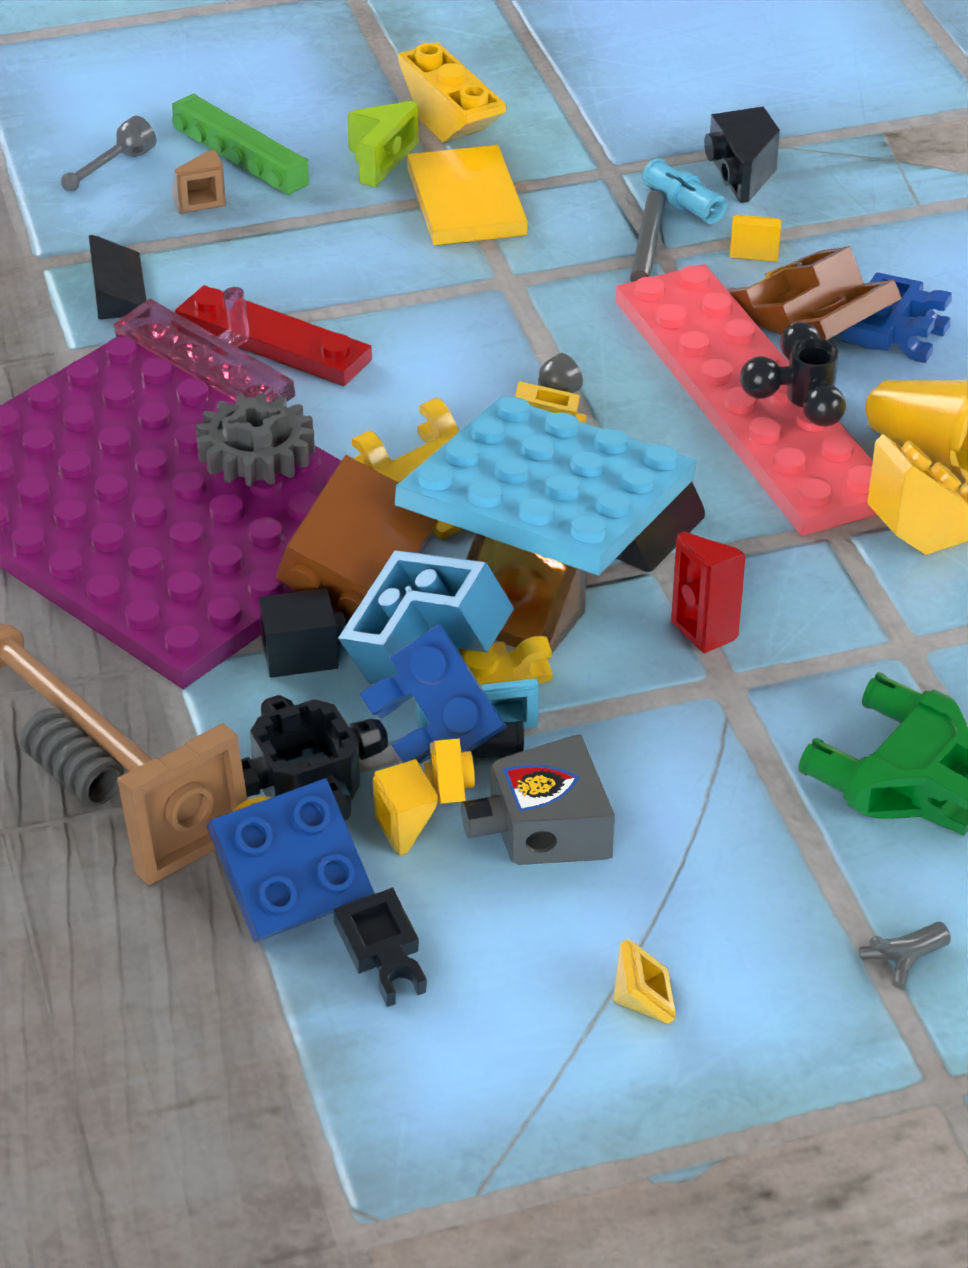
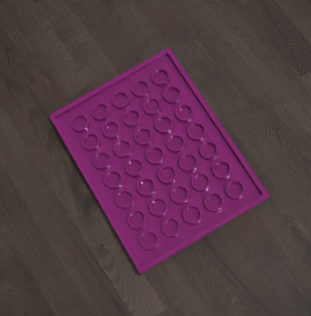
[0,333,341,689]

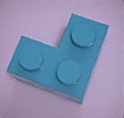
[338,550,514,684]

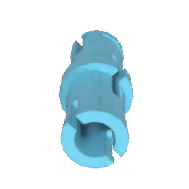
[642,158,727,224]

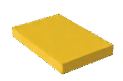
[407,145,528,246]

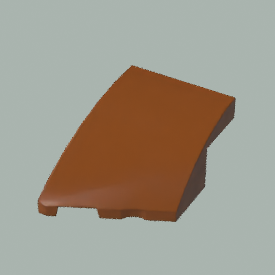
[727,246,902,340]

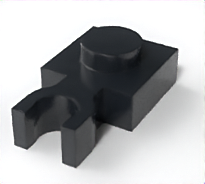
[334,887,427,1007]

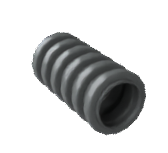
[19,708,124,807]

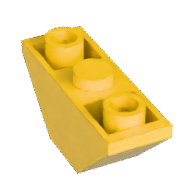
[398,42,506,143]
[867,434,968,555]

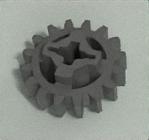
[196,393,315,486]

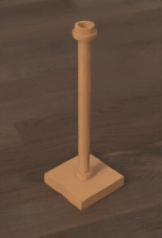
[0,623,247,886]

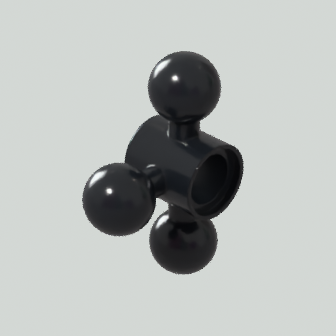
[740,322,846,427]

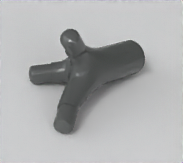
[859,921,951,988]

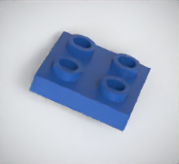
[207,778,375,943]

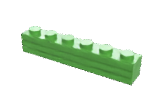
[172,93,309,195]

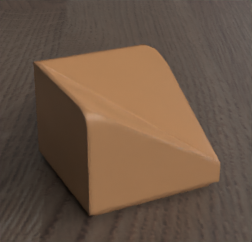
[172,150,226,214]

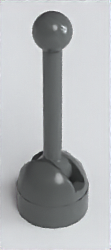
[61,115,157,191]
[538,353,583,393]

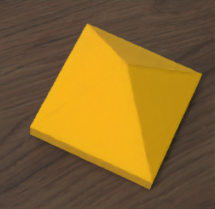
[613,939,676,1024]

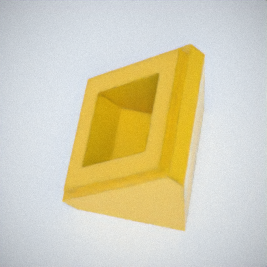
[729,214,782,262]

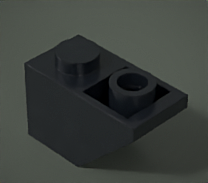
[704,106,780,203]

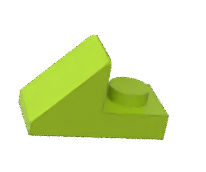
[347,101,419,188]

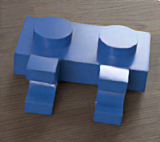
[840,272,952,363]
[360,624,507,765]

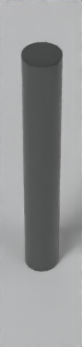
[630,191,666,282]

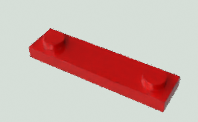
[175,285,372,386]

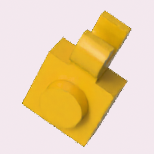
[458,636,553,685]
[424,738,475,804]

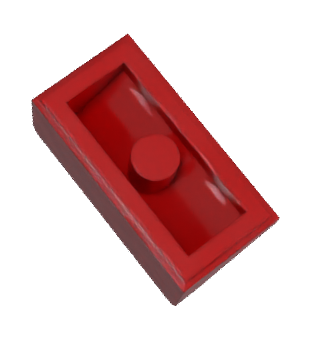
[671,531,746,654]

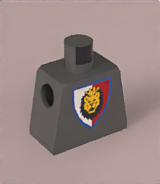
[461,734,615,865]

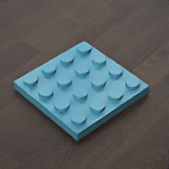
[395,396,697,576]

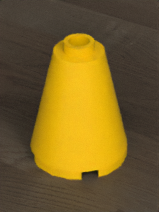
[865,380,968,484]

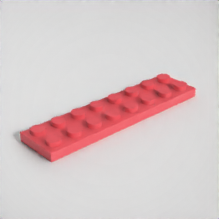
[615,264,877,536]

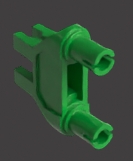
[798,672,968,836]

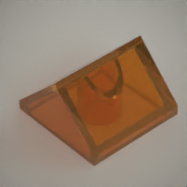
[466,533,586,659]

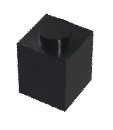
[258,588,346,678]

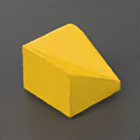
[373,759,438,856]

